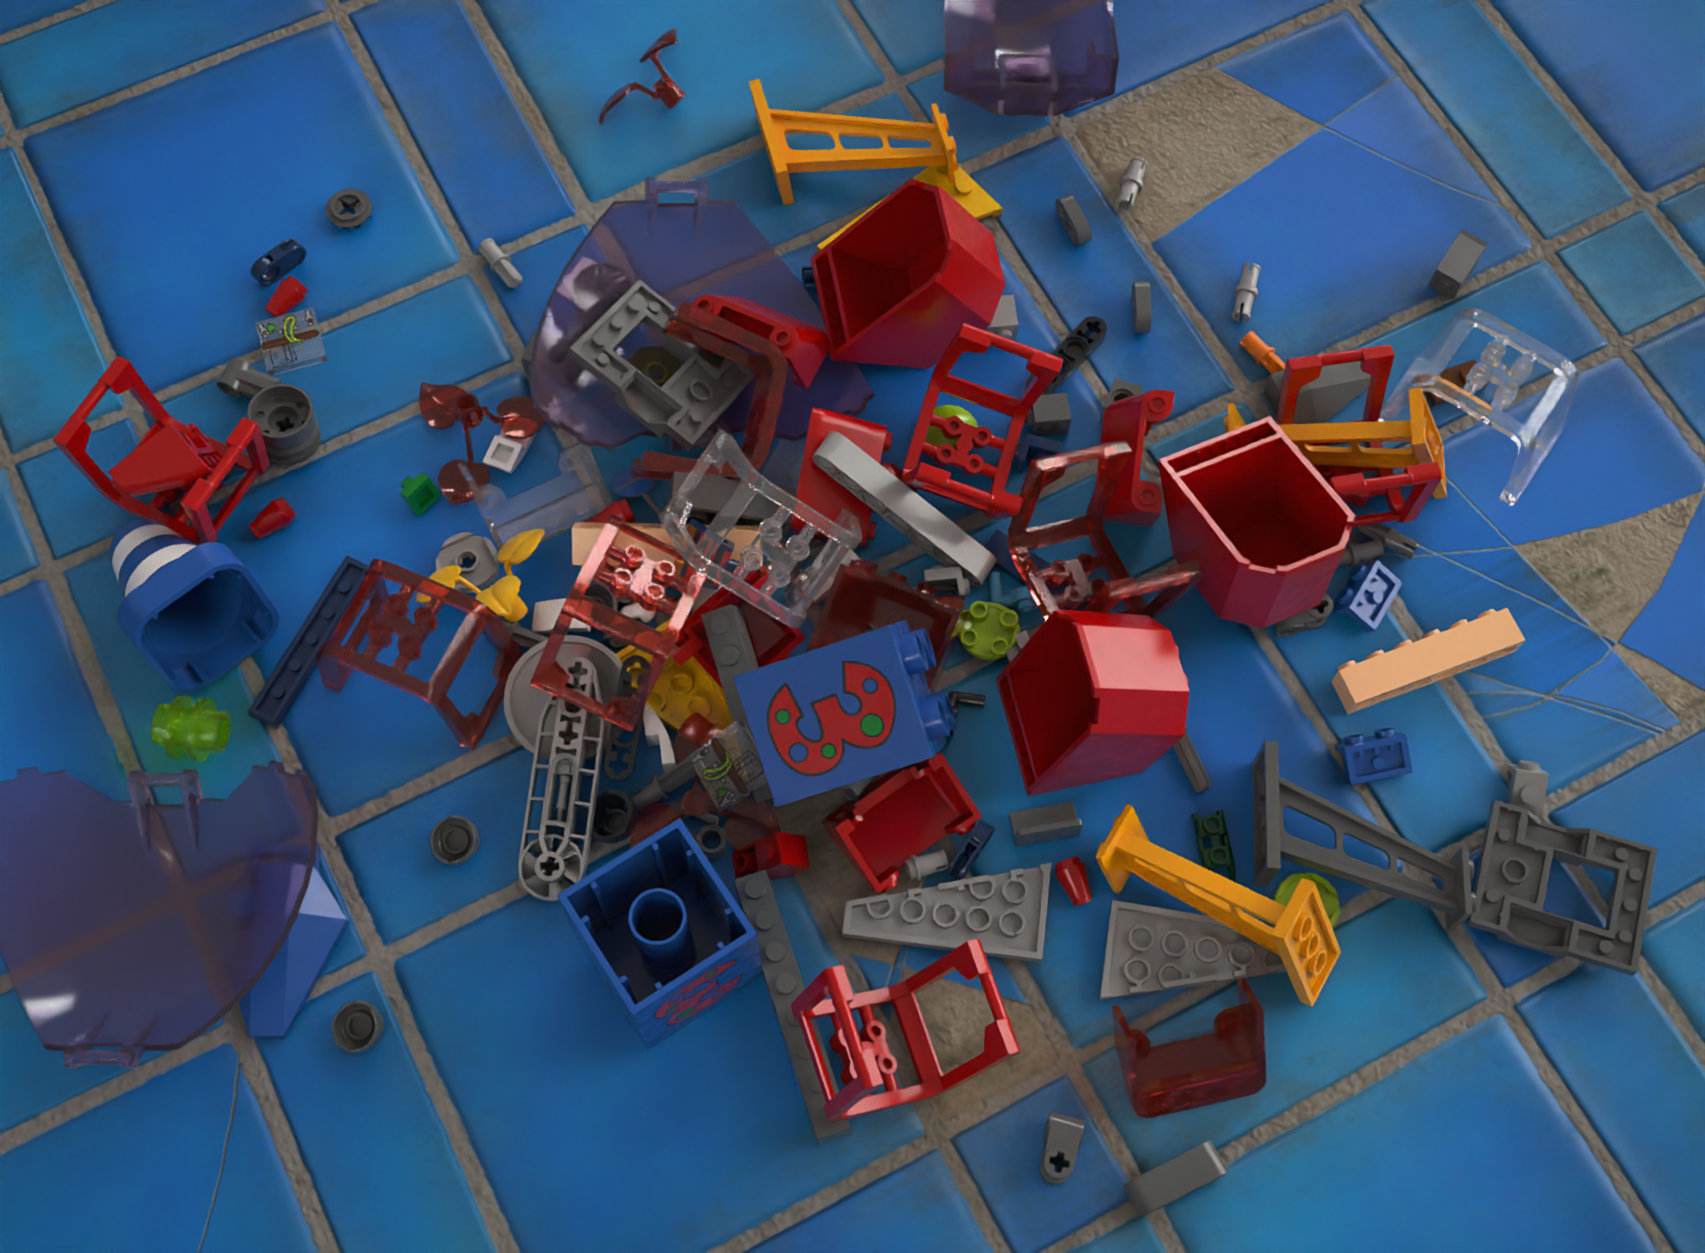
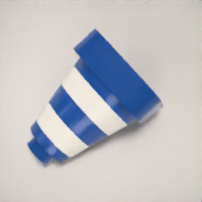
[109,520,279,694]

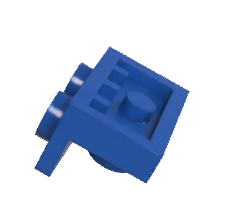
[1332,560,1402,632]
[1334,728,1413,785]

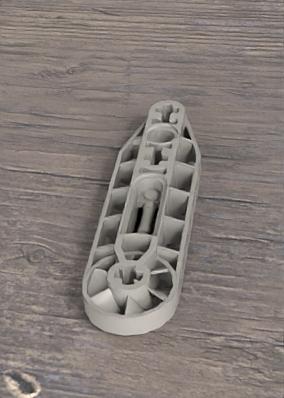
[518,657,607,902]

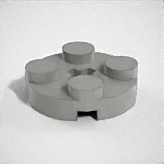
[435,532,500,595]

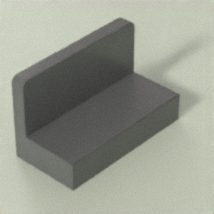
[1008,802,1083,847]

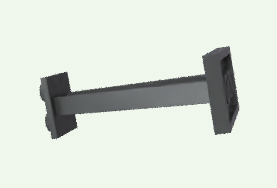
[1252,740,1476,931]

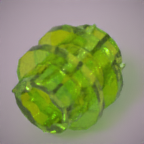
[151,695,231,762]

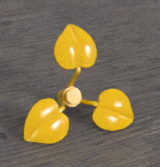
[415,529,545,623]

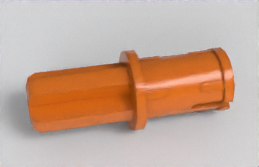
[1239,331,1286,374]

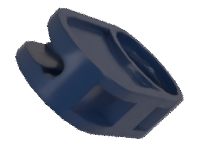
[251,238,306,287]
[947,819,995,880]

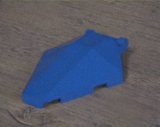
[213,842,349,1039]

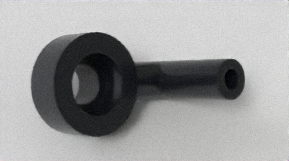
[948,691,986,737]

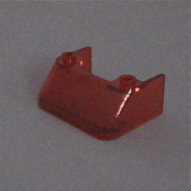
[1112,977,1267,1118]

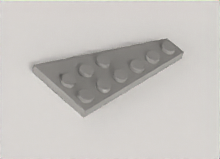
[842,863,1051,963]
[1099,900,1287,1000]

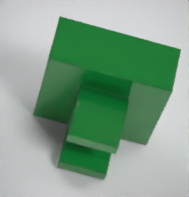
[400,472,441,516]

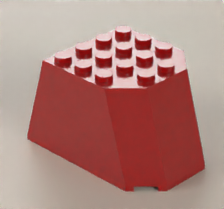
[810,178,1005,369]
[1159,416,1355,628]
[996,609,1189,796]

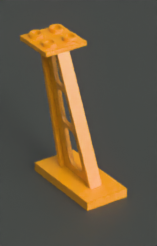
[749,79,958,206]
[1224,387,1447,499]
[1095,804,1341,1007]

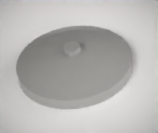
[504,635,634,762]

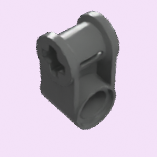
[1274,593,1333,637]
[1040,1112,1085,1185]

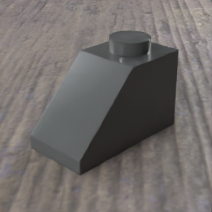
[1428,228,1488,299]

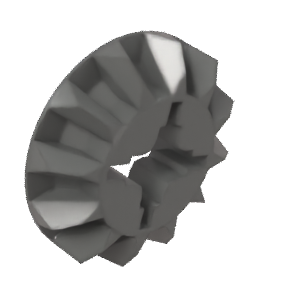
[326,189,373,230]

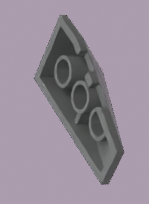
[1263,361,1371,424]

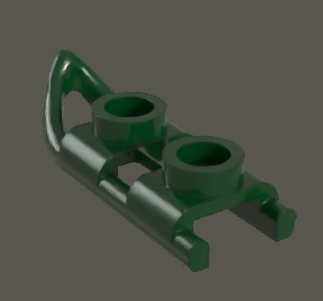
[1192,810,1236,882]

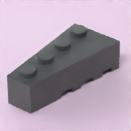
[661,470,796,536]

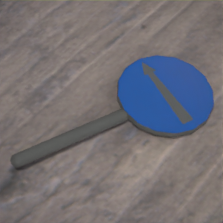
[611,465,673,527]

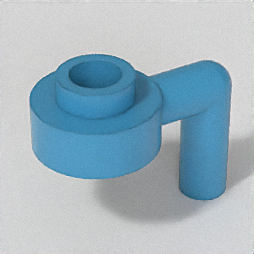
[988,572,1043,612]

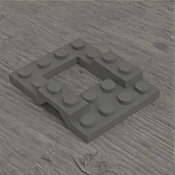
[567,279,758,451]
[1466,800,1658,976]

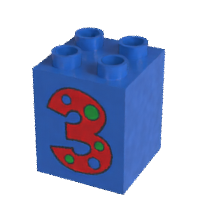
[733,620,957,807]
[557,818,763,1050]

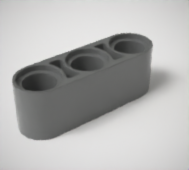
[1123,1140,1228,1218]

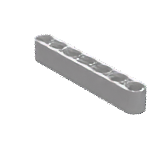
[812,431,997,588]

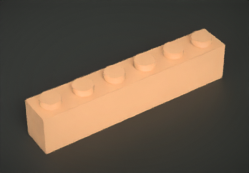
[572,522,761,571]
[1331,608,1525,715]

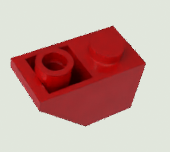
[732,832,810,880]

